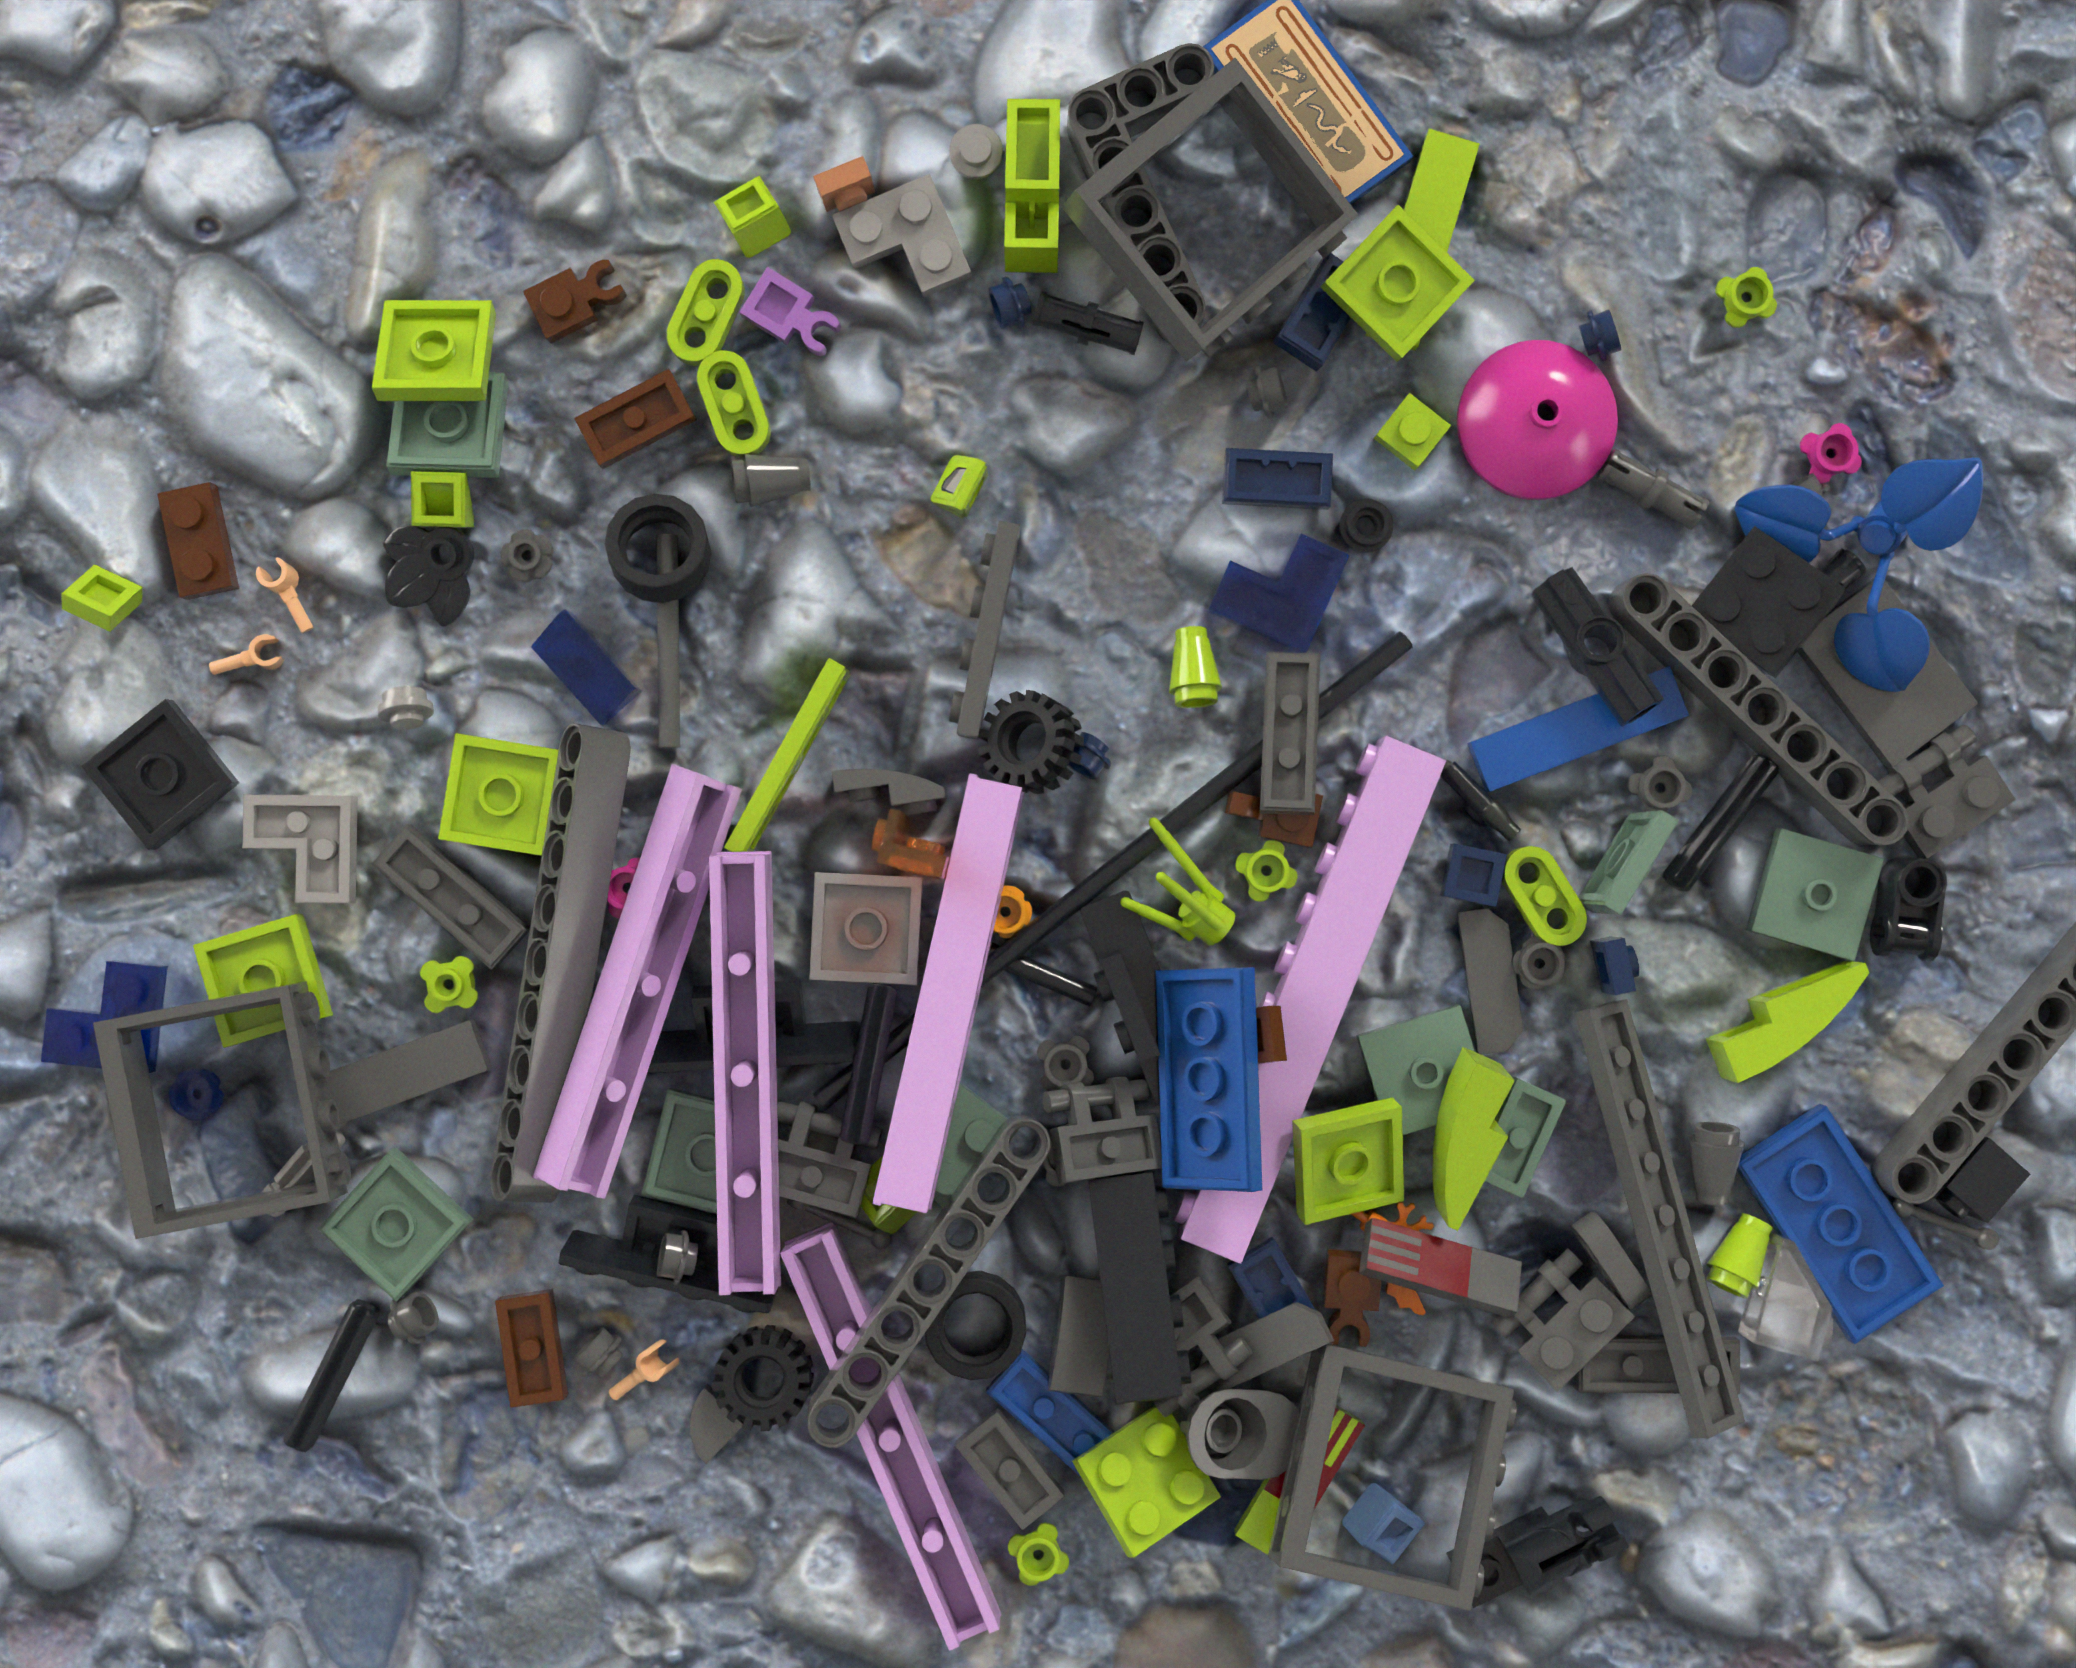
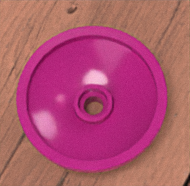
[1457,340,1618,500]

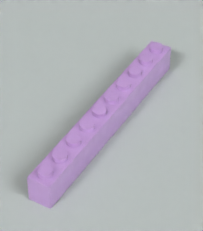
[1173,736,1446,1264]

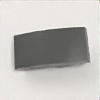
[832,769,947,815]
[1048,1276,1110,1397]

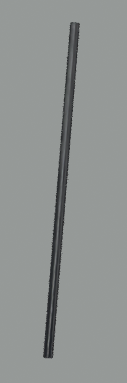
[813,631,1413,1110]

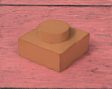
[813,156,875,212]

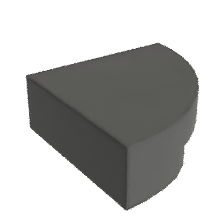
[690,1384,744,1464]

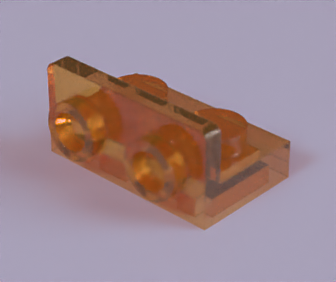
[871,809,950,881]

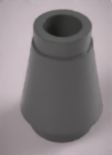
[731,454,811,507]
[1689,1122,1745,1205]

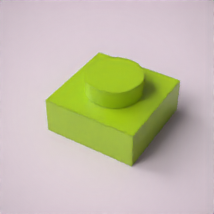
[1373,393,1451,471]
[61,564,143,632]

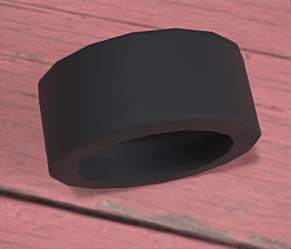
[604,493,712,603]
[925,1271,1027,1380]

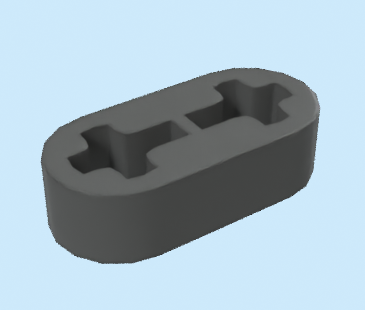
[1570,1211,1652,1311]

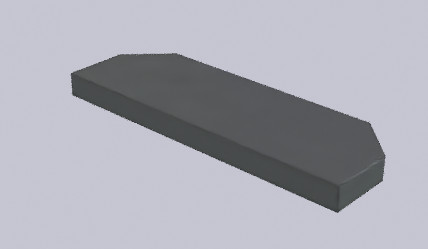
[1456,908,1523,1055]
[1199,1302,1334,1394]

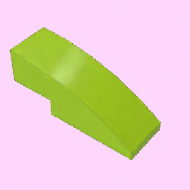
[1004,99,1060,273]
[1706,960,1869,1083]
[1432,1047,1515,1231]

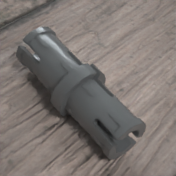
[1597,449,1709,530]

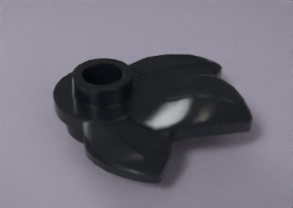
[383,525,474,627]

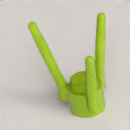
[1120,817,1235,946]

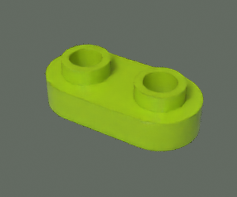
[667,259,745,366]
[697,350,771,458]
[1502,846,1587,946]

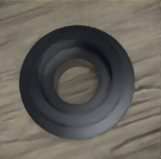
[1339,499,1393,553]

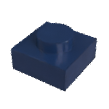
[1440,843,1507,907]
[1590,936,1639,996]

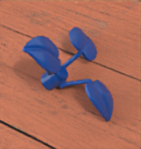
[1735,458,1984,692]

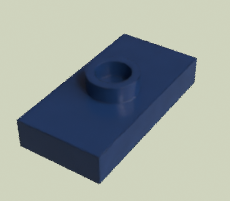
[1272,253,1351,372]
[1222,448,1333,510]
[1227,1237,1316,1319]

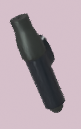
[1440,759,1522,842]

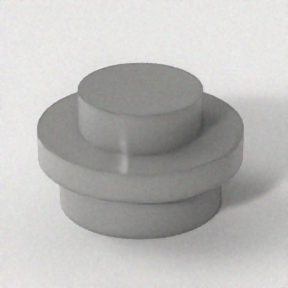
[949,124,1003,180]
[378,686,434,730]

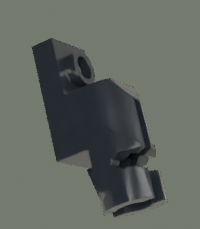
[1446,1496,1629,1608]

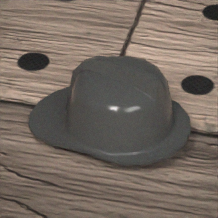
[1180,1389,1300,1480]

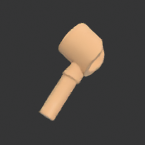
[256,557,314,633]
[209,634,284,675]
[609,1339,679,1400]

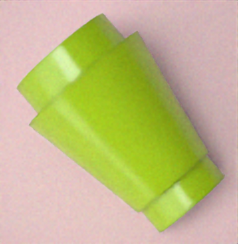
[1169,626,1222,708]
[1706,1213,1773,1299]

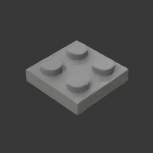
[809,872,923,985]

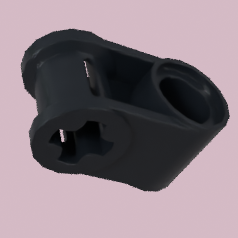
[1870,856,1947,962]

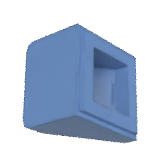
[1342,1483,1425,1565]

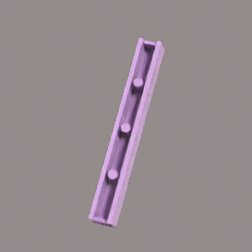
[533,764,742,1199]
[872,773,1024,1213]
[709,851,781,1295]
[780,1222,1001,1651]

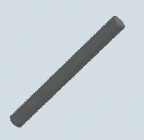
[656,534,680,748]

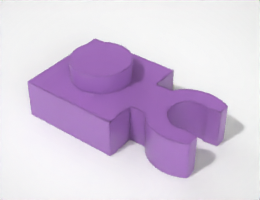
[739,267,841,356]

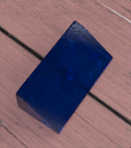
[531,609,642,726]

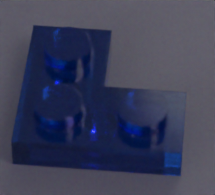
[1207,533,1350,653]
[41,960,168,1073]

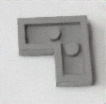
[832,174,972,298]
[242,794,358,903]

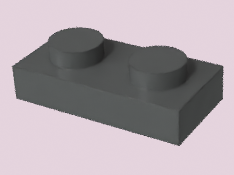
[955,1407,1065,1530]

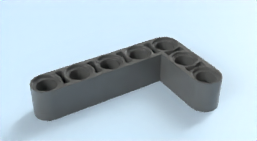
[1067,43,1214,343]

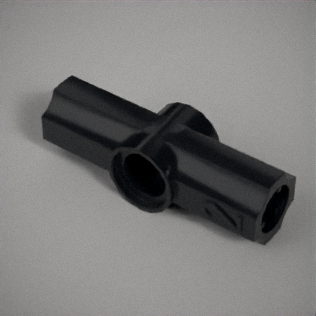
[1531,567,1664,727]

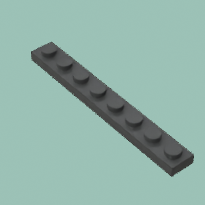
[1574,999,1745,1439]

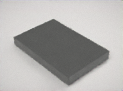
[1797,578,1978,769]

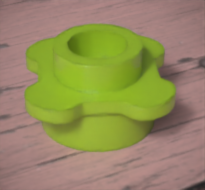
[1715,267,1777,328]
[1235,840,1298,902]
[420,956,478,1013]
[1008,1522,1069,1586]

